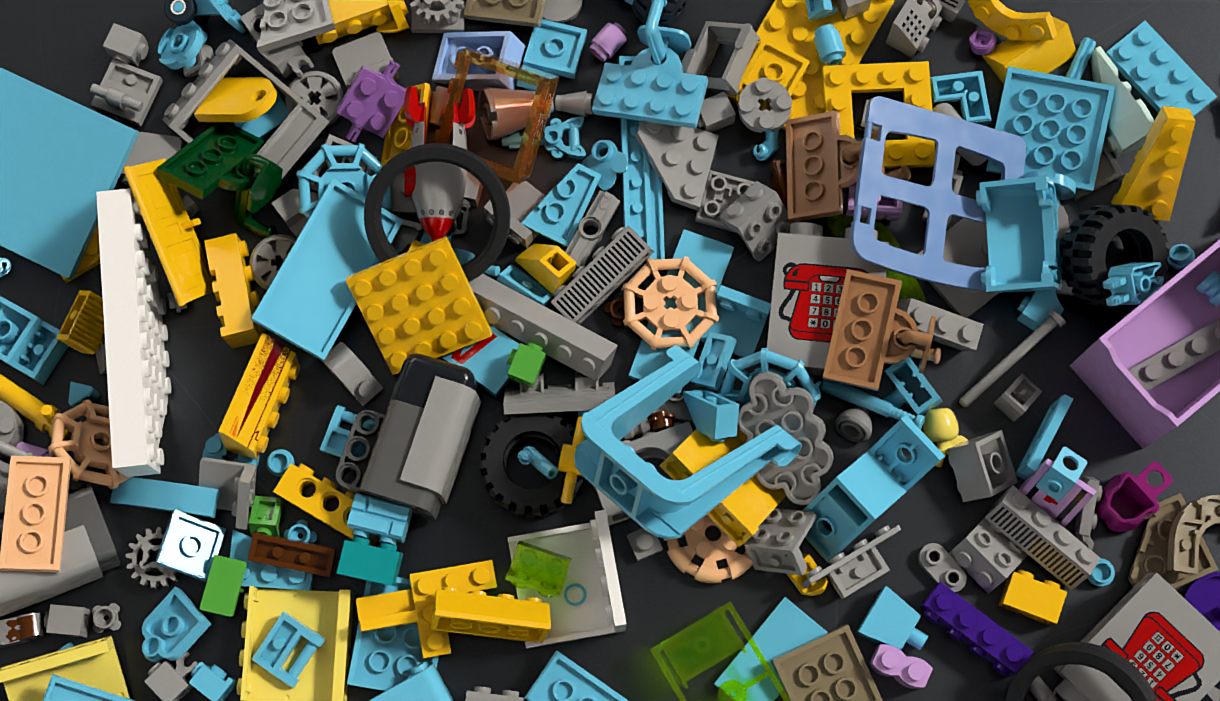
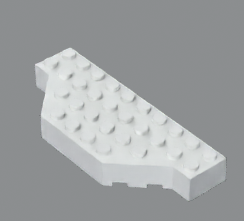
[96,188,171,477]

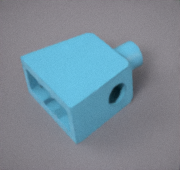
[855,586,928,650]

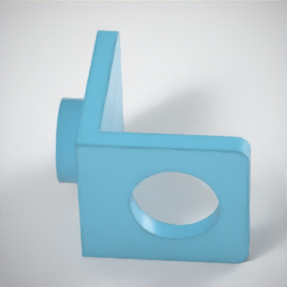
[1036,447,1087,501]

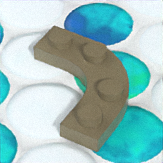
[1167,495,1220,575]

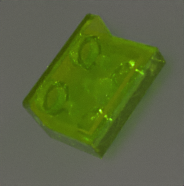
[505,540,572,598]

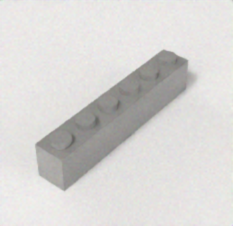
[469,274,618,382]

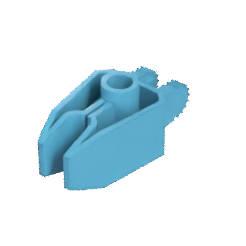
[1103,262,1164,306]

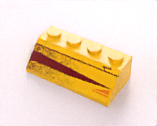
[218,333,300,460]

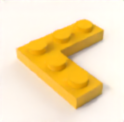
[409,560,497,659]

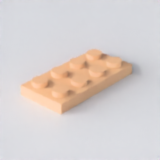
[0,456,71,573]

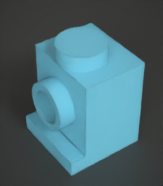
[189,662,238,701]

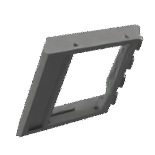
[162,39,329,178]

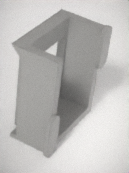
[682,21,761,95]

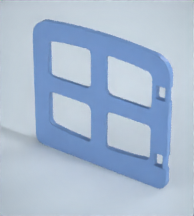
[850,96,1026,292]

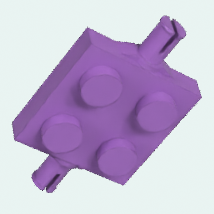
[336,60,407,142]

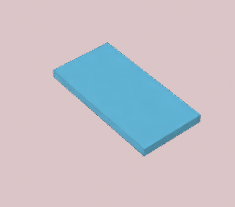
[250,178,404,361]

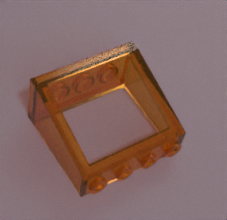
[433,48,559,184]

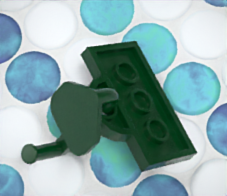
[157,122,283,238]

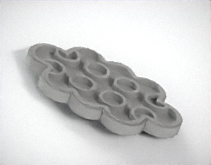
[738,371,834,505]

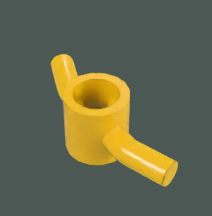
[558,417,585,504]

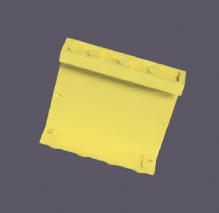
[237,586,354,701]
[0,636,130,701]

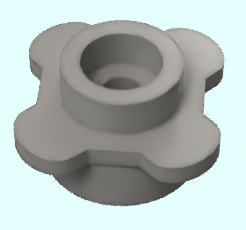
[92,603,121,633]

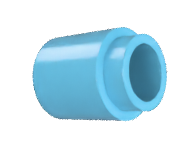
[813,24,846,66]

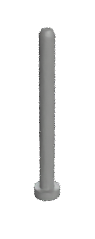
[959,309,1066,407]

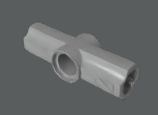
[565,190,620,270]

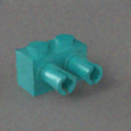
[336,536,403,587]

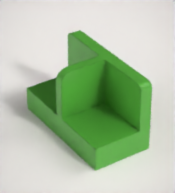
[199,554,247,617]

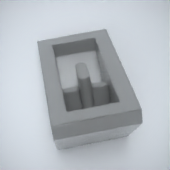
[993,374,1042,422]

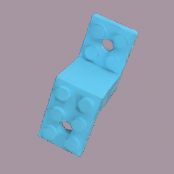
[802,415,945,563]

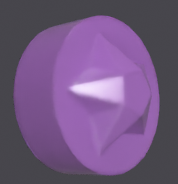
[969,29,996,55]

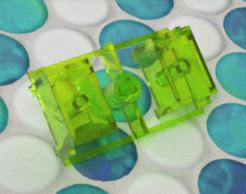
[650,602,790,701]

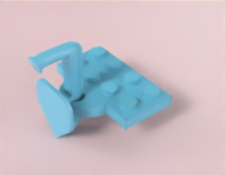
[592,0,708,129]

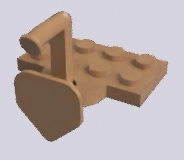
[786,110,911,223]
[822,269,941,391]

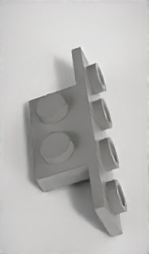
[801,525,901,599]

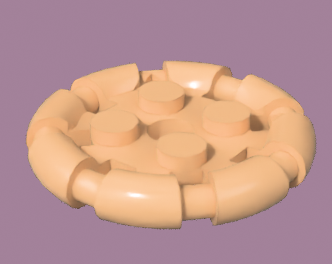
[663,514,753,584]

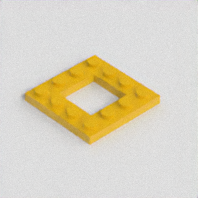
[822,61,936,169]

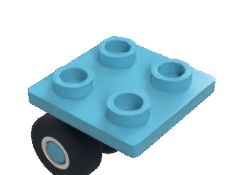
[164,0,247,34]

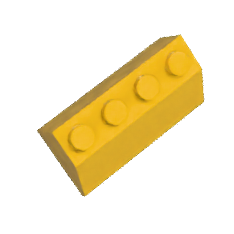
[430,587,551,643]

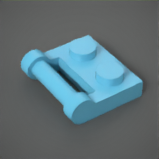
[320,405,375,458]
[251,612,326,687]

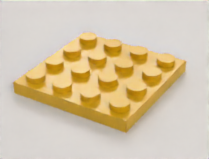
[345,236,493,375]

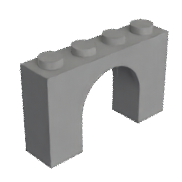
[594,421,693,526]

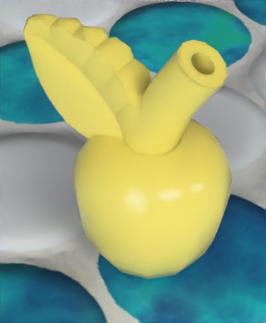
[923,408,968,468]

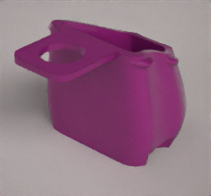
[1095,461,1173,532]

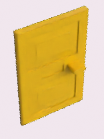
[123,158,215,306]

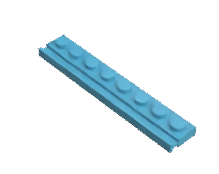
[618,56,665,262]

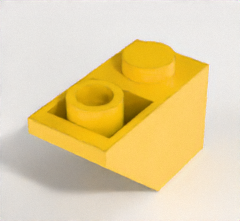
[515,243,577,294]

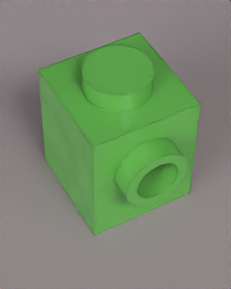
[507,342,546,388]

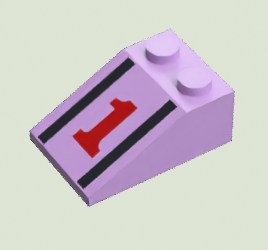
[1018,459,1097,527]

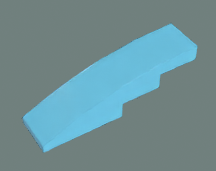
[110,477,220,518]

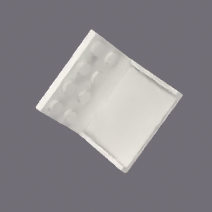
[507,510,626,649]

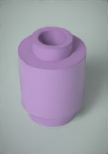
[589,22,627,62]

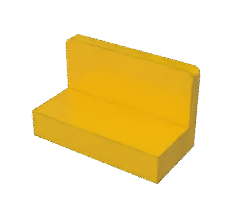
[356,589,418,632]

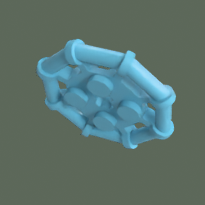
[296,143,394,219]
[718,348,821,410]

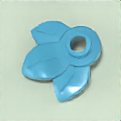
[581,140,628,191]

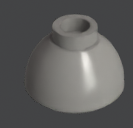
[835,406,872,443]

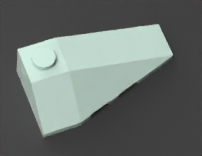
[1089,46,1154,158]

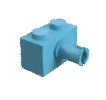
[883,357,943,418]

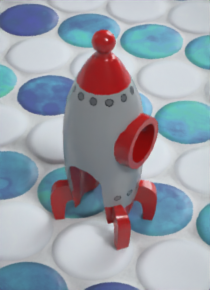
[404,86,475,242]

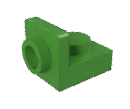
[248,496,283,537]

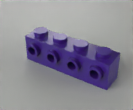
[919,582,1034,676]

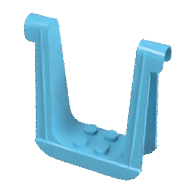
[574,345,802,539]

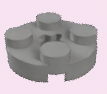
[738,77,792,133]

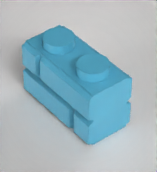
[347,493,413,546]

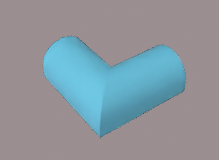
[930,71,991,126]

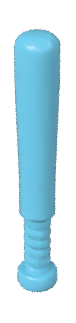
[820,379,925,430]

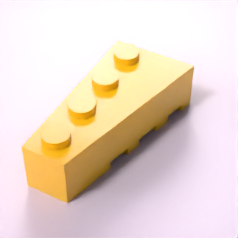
[1111,106,1196,221]
[204,233,266,349]

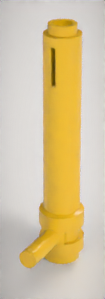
[0,374,72,441]

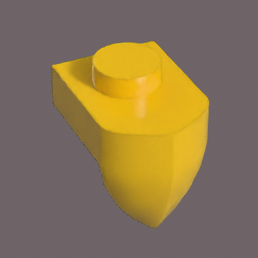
[376,0,409,33]
[787,553,828,596]

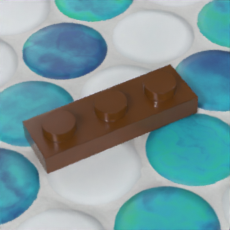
[248,532,337,577]

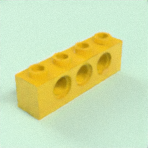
[273,463,379,546]

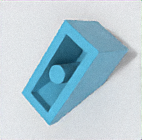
[683,389,739,442]

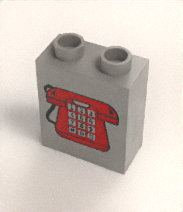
[767,222,889,376]
[1054,572,1220,701]

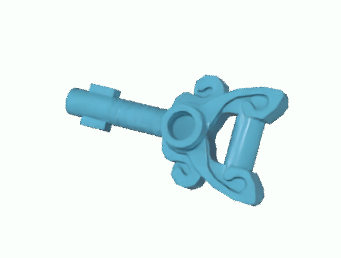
[502,116,586,160]

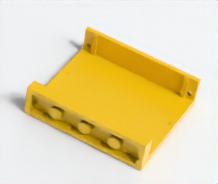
[659,425,786,547]

